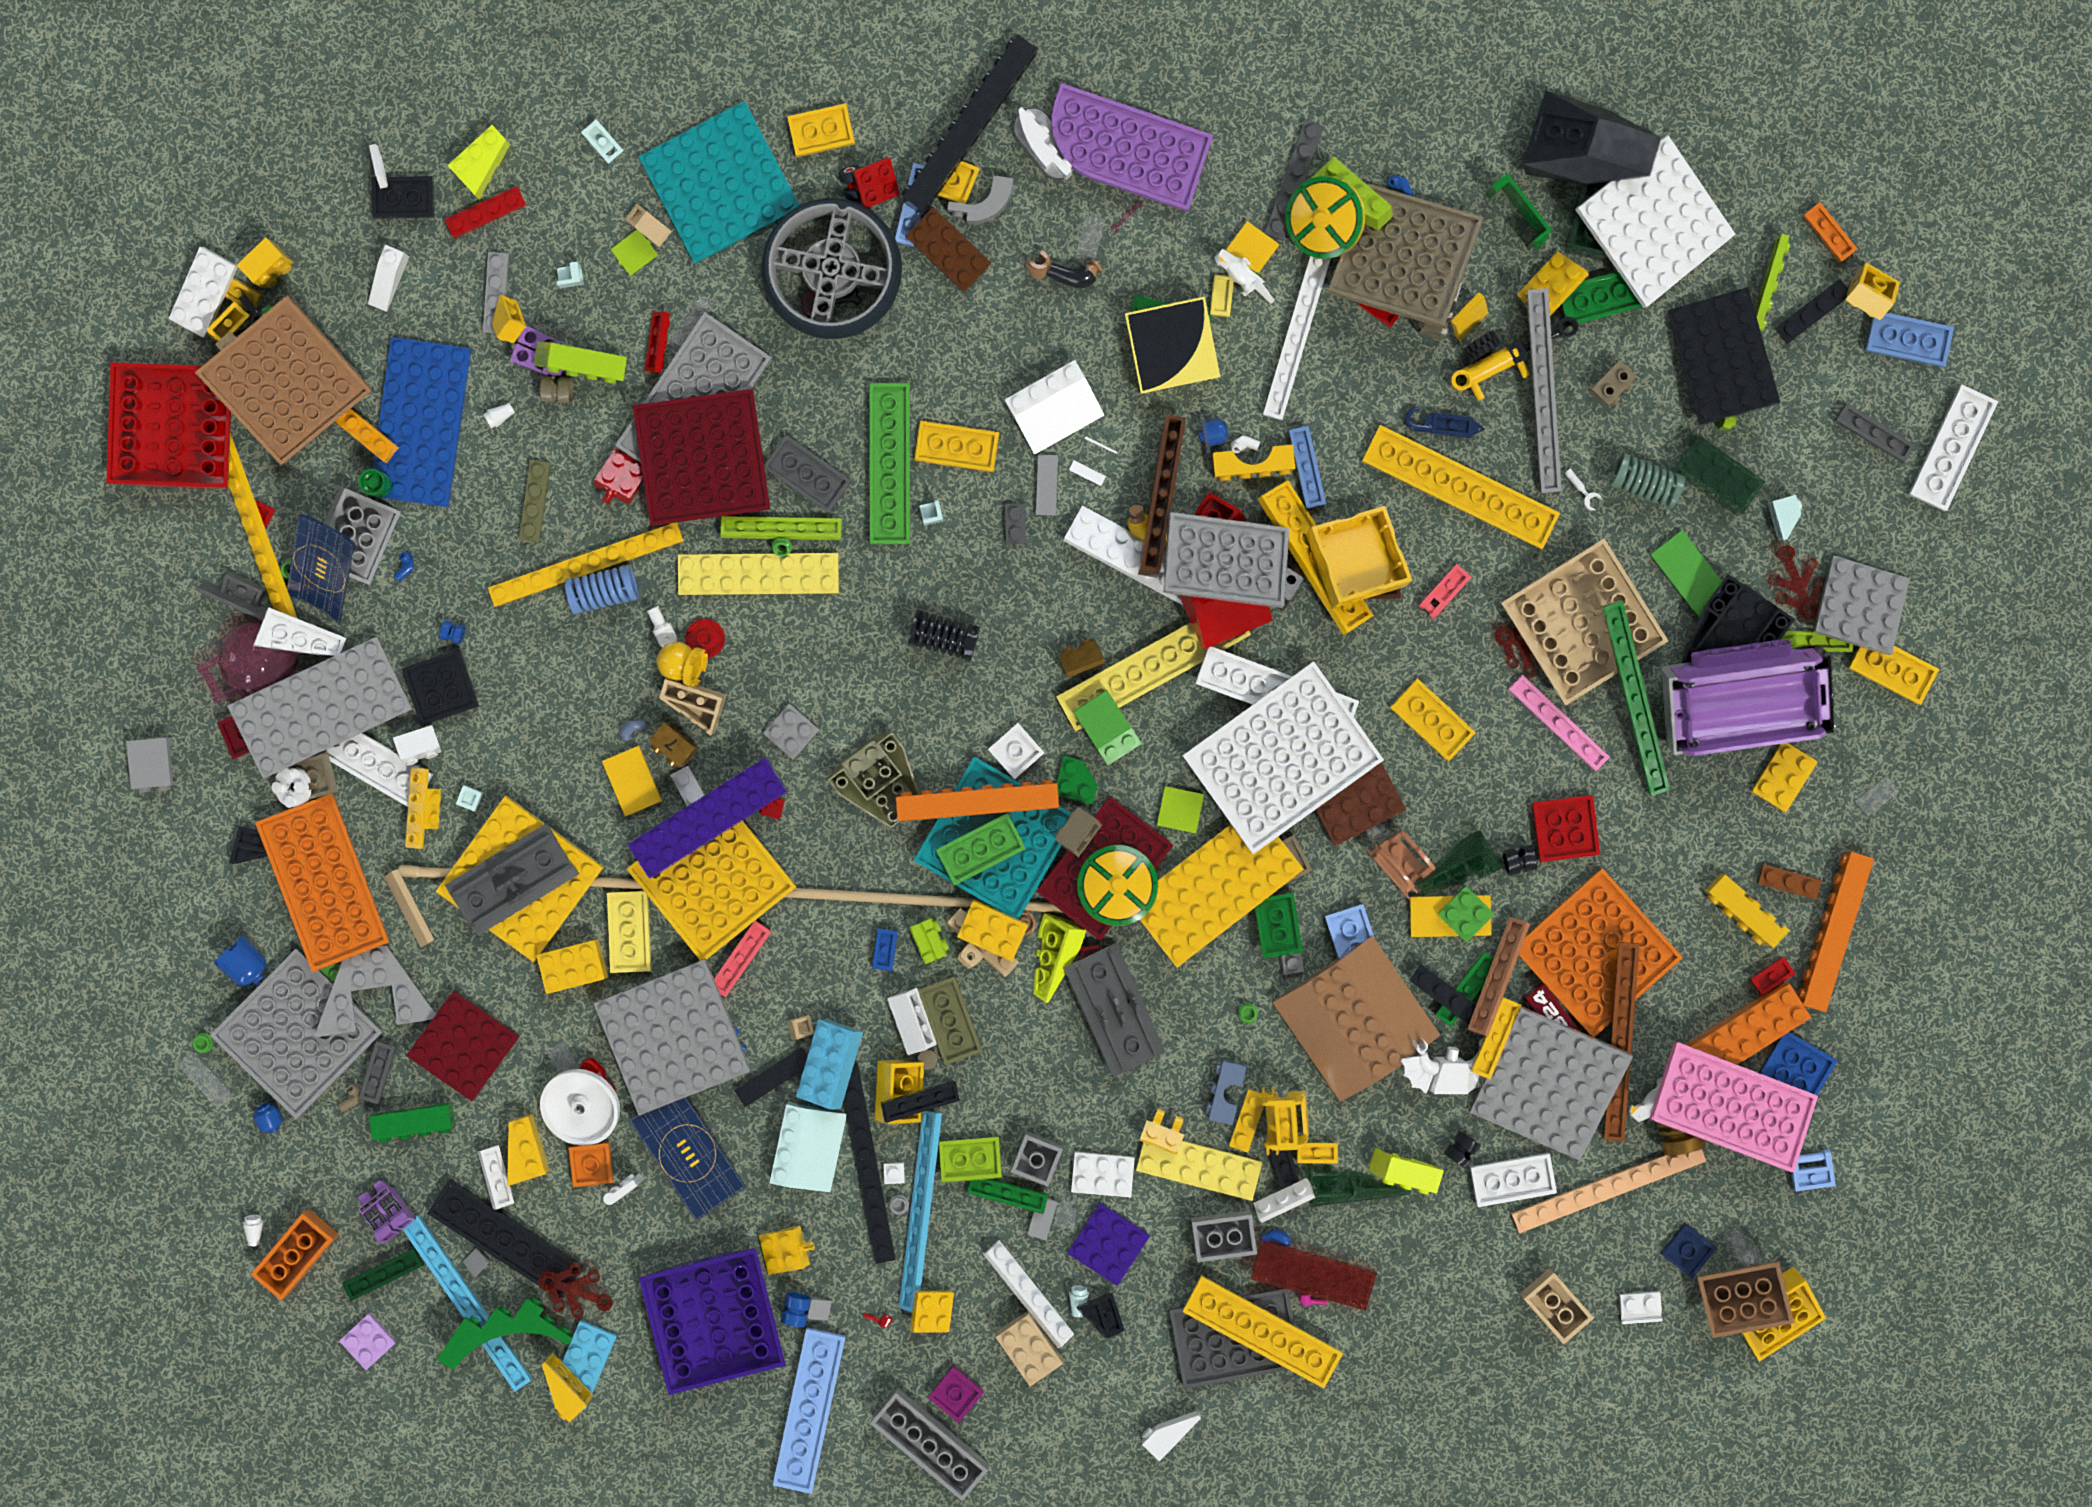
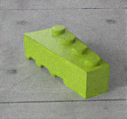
[1312,157,1392,231]
[533,342,627,384]

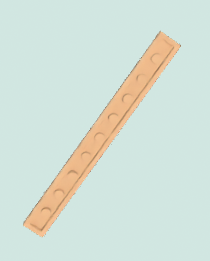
[1511,1149,1706,1233]

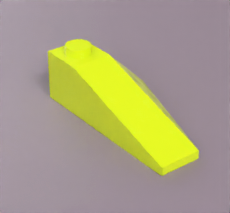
[1033,913,1086,1003]

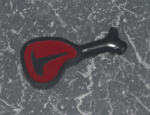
[801,288,862,318]

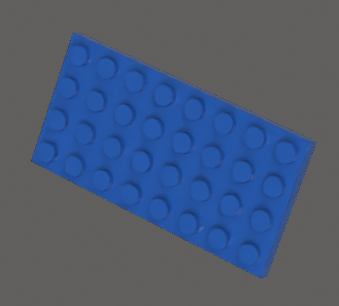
[368,337,472,508]

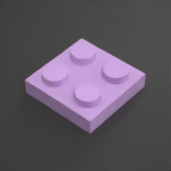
[339,1313,397,1370]

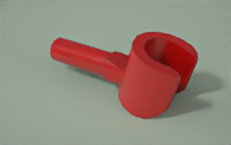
[863,1313,893,1328]

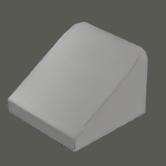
[463,1247,491,1277]
[807,1297,832,1321]

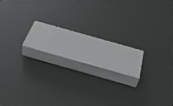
[1036,455,1058,516]

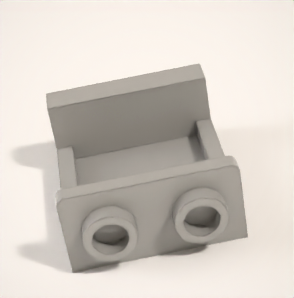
[126,737,177,793]

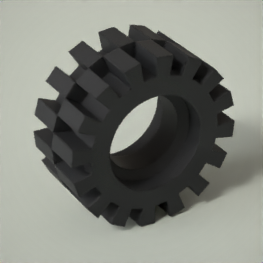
[1462,330,1502,363]

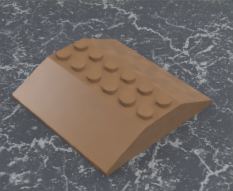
[1272,935,1440,1102]

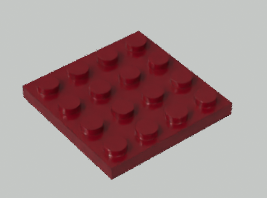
[406,990,520,1101]

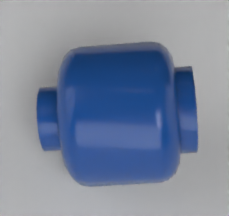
[1198,418,1229,447]
[253,1102,283,1134]

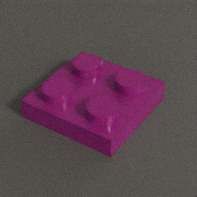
[928,1365,984,1423]

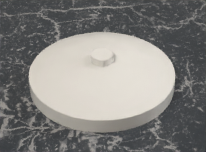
[540,1069,620,1146]

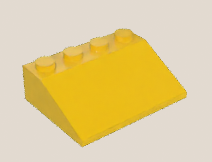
[1740,1266,1826,1362]

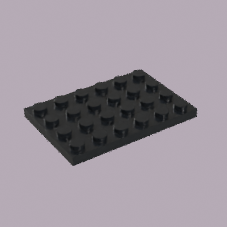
[1668,287,1780,426]

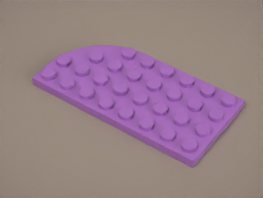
[1052,83,1213,212]

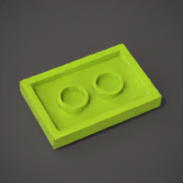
[939,1137,1002,1183]

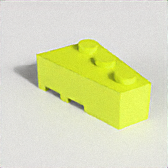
[448,125,510,200]
[1369,1147,1444,1195]

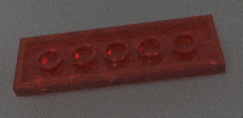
[1250,1239,1377,1311]

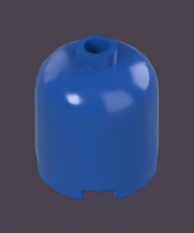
[214,935,267,986]

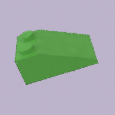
[1073,689,1142,765]

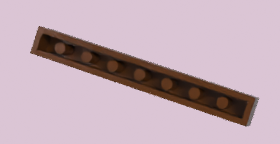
[1138,414,1186,578]

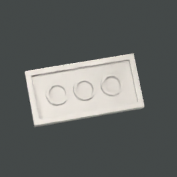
[169,247,238,338]
[1470,1153,1557,1207]

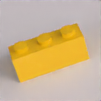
[875,1060,924,1124]

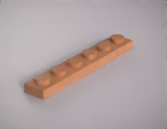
[1468,917,1530,1037]

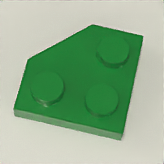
[1057,756,1098,804]

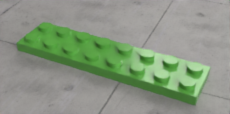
[870,383,910,544]

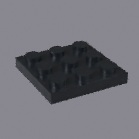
[402,649,480,726]

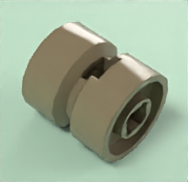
[540,376,574,404]

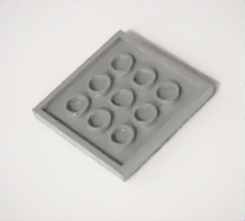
[1813,556,1910,655]

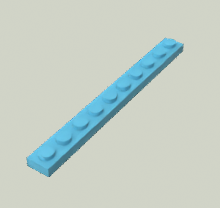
[899,1110,942,1312]
[403,1215,533,1392]

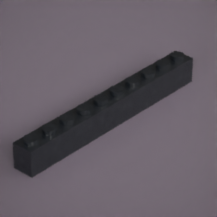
[902,35,1038,216]

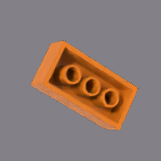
[251,1209,340,1300]

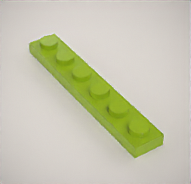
[720,516,842,540]

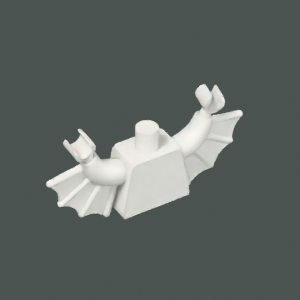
[1400,1037,1485,1094]

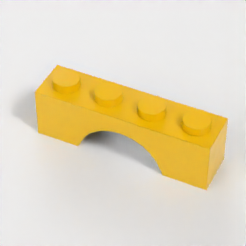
[1212,445,1295,482]

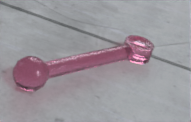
[1111,200,1143,233]

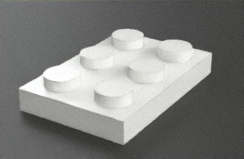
[1071,1151,1135,1197]

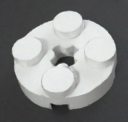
[272,767,311,808]

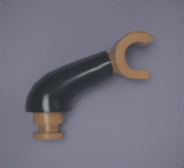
[1026,250,1102,288]

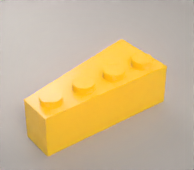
[1705,873,1790,948]

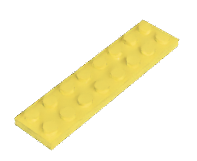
[678,553,839,595]

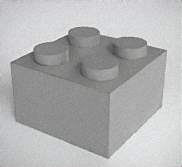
[1011,1131,1063,1187]

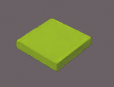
[1157,786,1204,833]

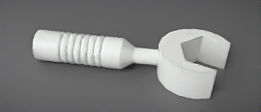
[1564,468,1602,511]

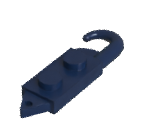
[1405,407,1485,438]

